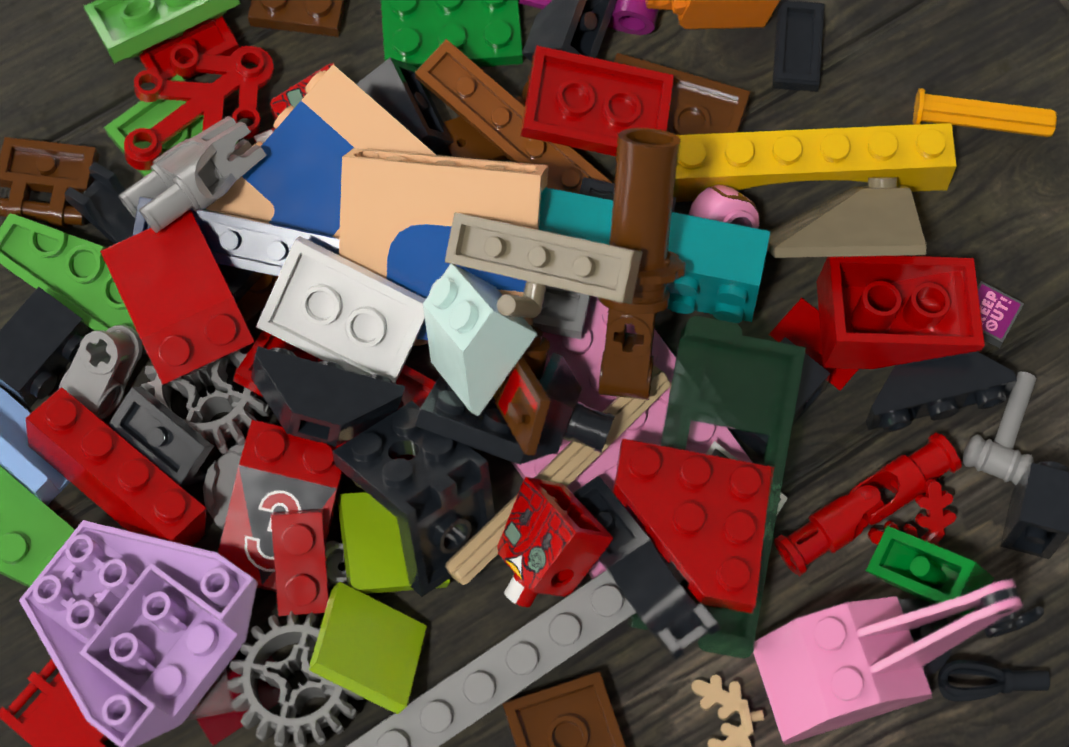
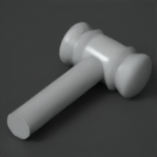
[963,372,1036,485]

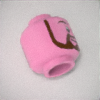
[689,185,760,229]

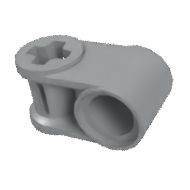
[59,325,143,420]

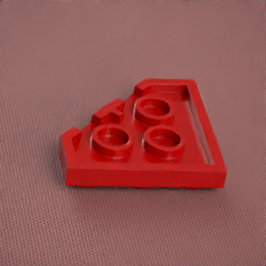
[613,439,772,613]

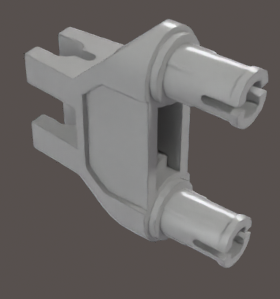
[118,116,266,233]

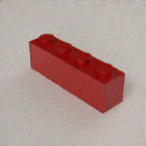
[25,387,206,547]

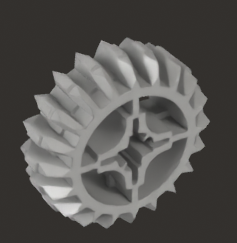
[141,345,270,454]
[227,611,364,747]

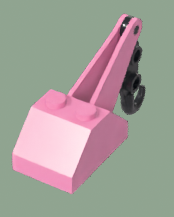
[751,580,1044,745]

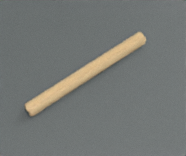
[445,365,670,585]

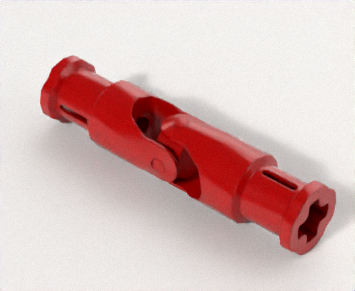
[774,432,962,577]

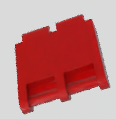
[0,659,109,747]

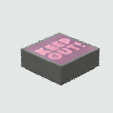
[978,281,1024,348]

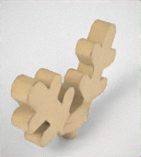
[692,675,764,747]

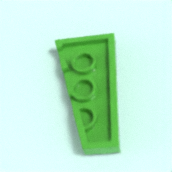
[0,213,144,348]
[0,466,75,587]

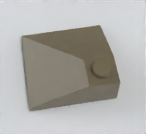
[767,177,926,258]

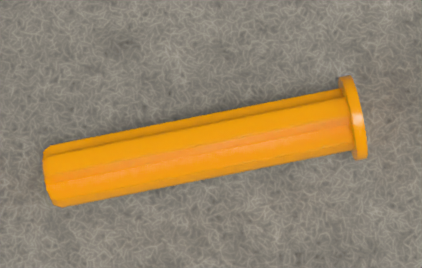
[913,88,1057,137]

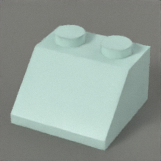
[423,263,537,416]

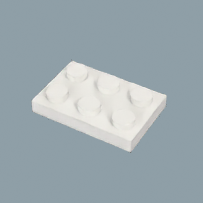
[256,236,426,384]

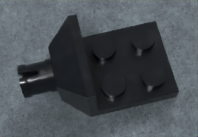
[415,352,615,465]

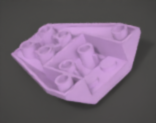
[19,520,257,747]

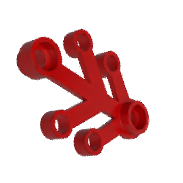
[124,44,273,170]

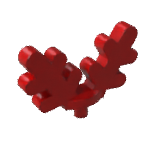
[867,479,956,548]

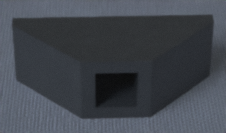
[251,346,405,447]
[865,351,1017,432]

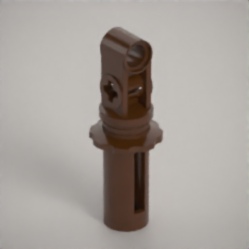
[598,128,686,400]

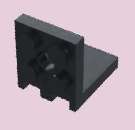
[332,401,495,597]

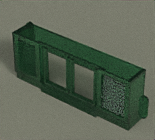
[627,316,806,659]

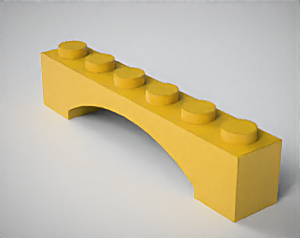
[674,123,956,202]

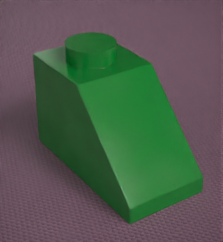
[866,526,994,618]

